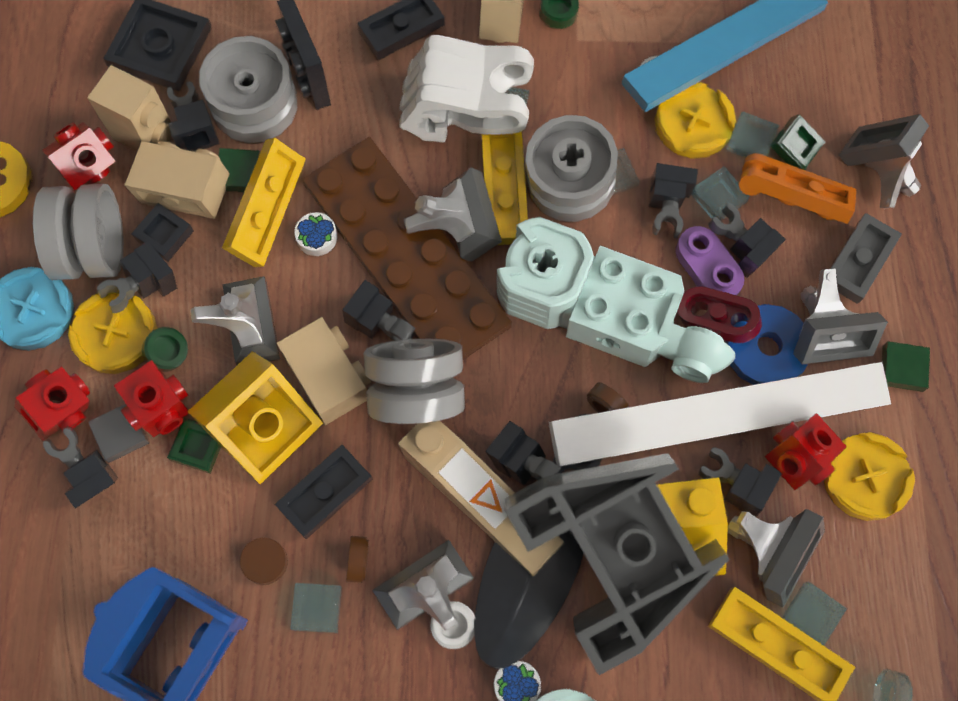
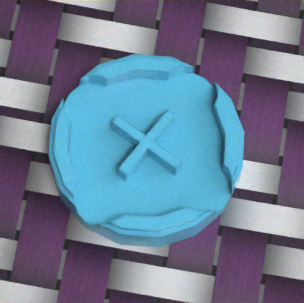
[0,267,74,351]

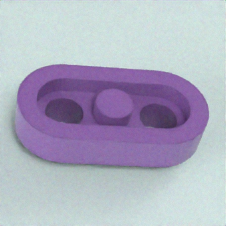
[676,226,744,295]

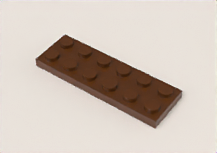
[302,136,512,360]

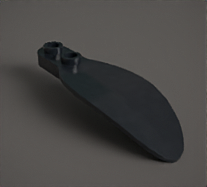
[474,414,602,669]

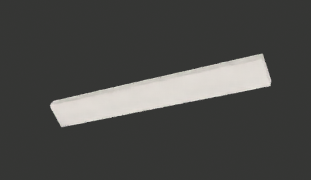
[548,362,891,466]

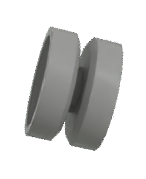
[199,36,298,143]
[525,115,618,222]
[33,184,124,280]
[363,339,465,424]

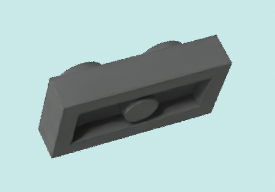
[830,213,902,304]

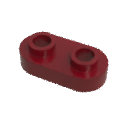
[677,286,762,343]

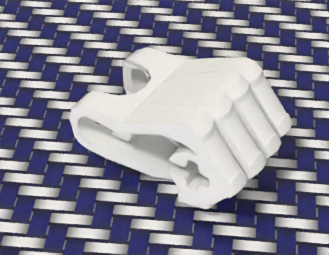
[399,35,534,142]

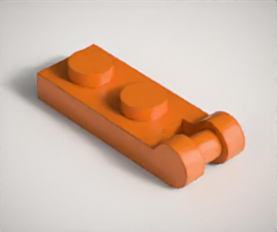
[739,153,857,224]

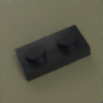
[357,0,445,61]
[275,444,373,539]

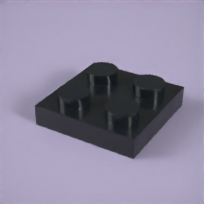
[103,0,212,92]
[275,0,331,110]

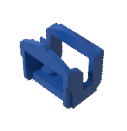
[83,567,248,701]

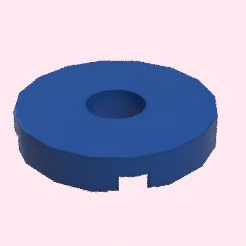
[725,304,808,385]

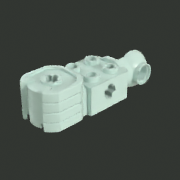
[497,217,735,383]

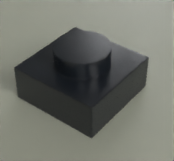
[131,203,194,262]

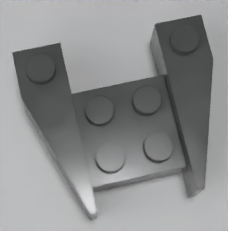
[504,453,730,675]

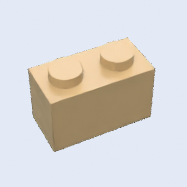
[87,65,172,151]
[125,141,229,219]
[277,317,371,425]

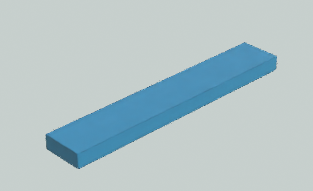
[621,0,828,112]

